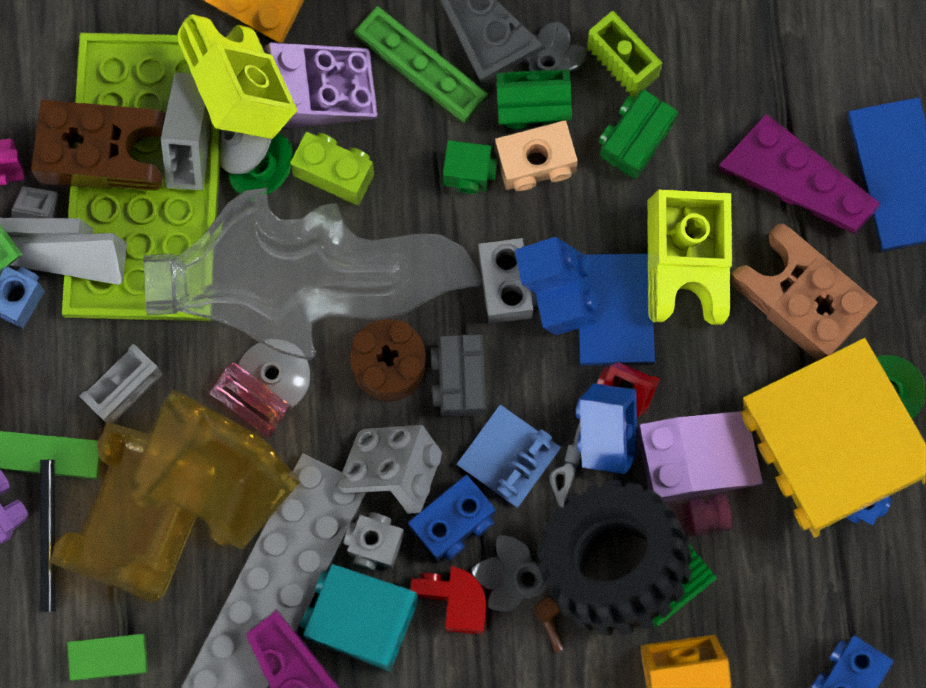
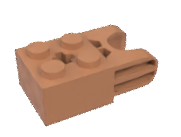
[730,224,878,361]

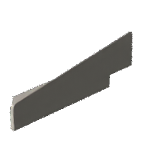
[0,218,127,285]

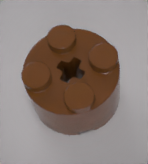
[350,319,426,402]

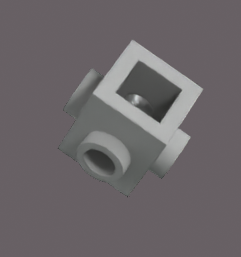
[344,512,404,570]

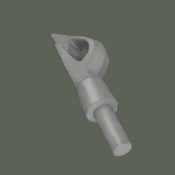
[549,423,582,507]

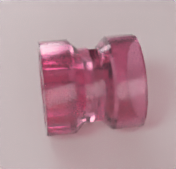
[687,493,733,537]

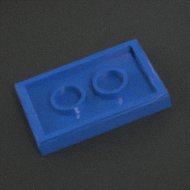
[579,254,655,366]

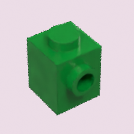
[443,140,498,194]

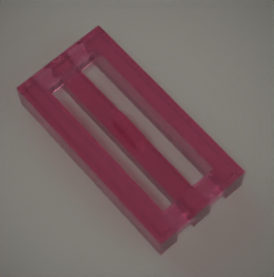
[209,362,291,437]

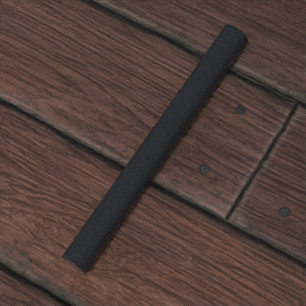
[40,460,56,612]

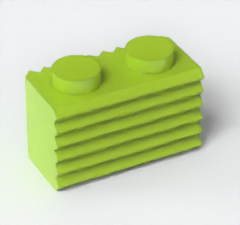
[587,11,662,97]

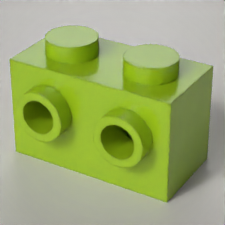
[290,131,375,206]

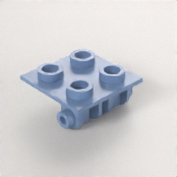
[456,405,561,508]

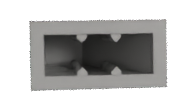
[161,73,211,190]

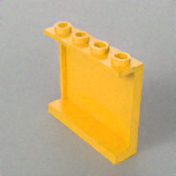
[740,338,926,538]

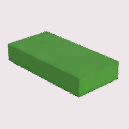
[67,634,148,681]

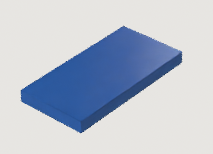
[847,97,926,252]

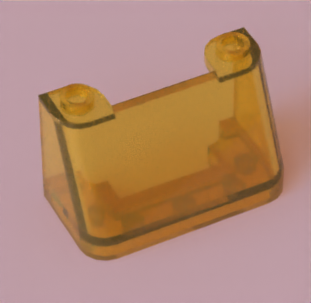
[129,390,300,550]
[49,422,212,602]

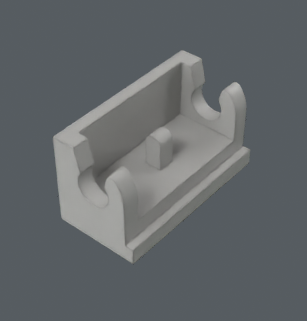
[79,343,163,426]

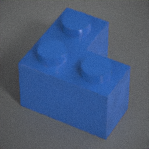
[515,237,598,335]

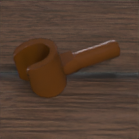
[534,597,564,652]

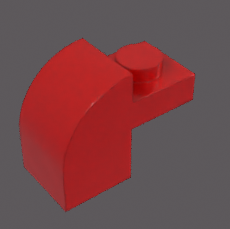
[410,567,486,635]

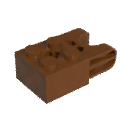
[31,100,166,191]

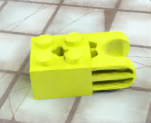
[178,14,298,139]
[647,190,732,325]

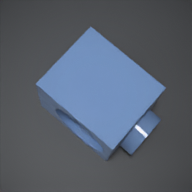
[0,267,45,329]

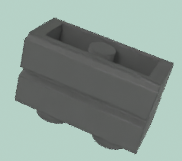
[431,335,486,417]

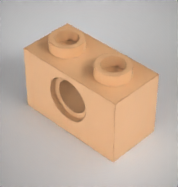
[495,120,578,191]

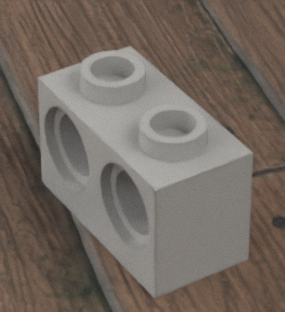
[478,238,538,324]

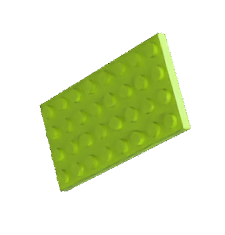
[62,33,225,321]

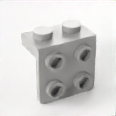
[338,425,442,513]

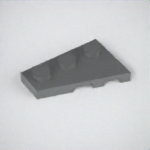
[441,0,546,83]

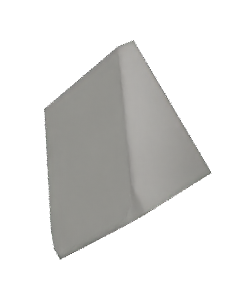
[11,186,58,218]

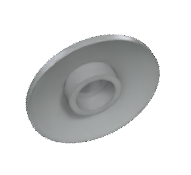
[219,130,271,174]
[236,340,311,413]

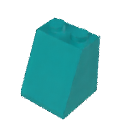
[300,564,418,672]

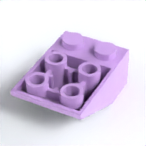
[263,43,377,128]

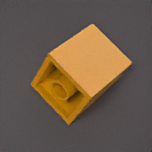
[640,634,731,688]

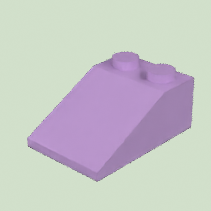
[637,411,763,502]

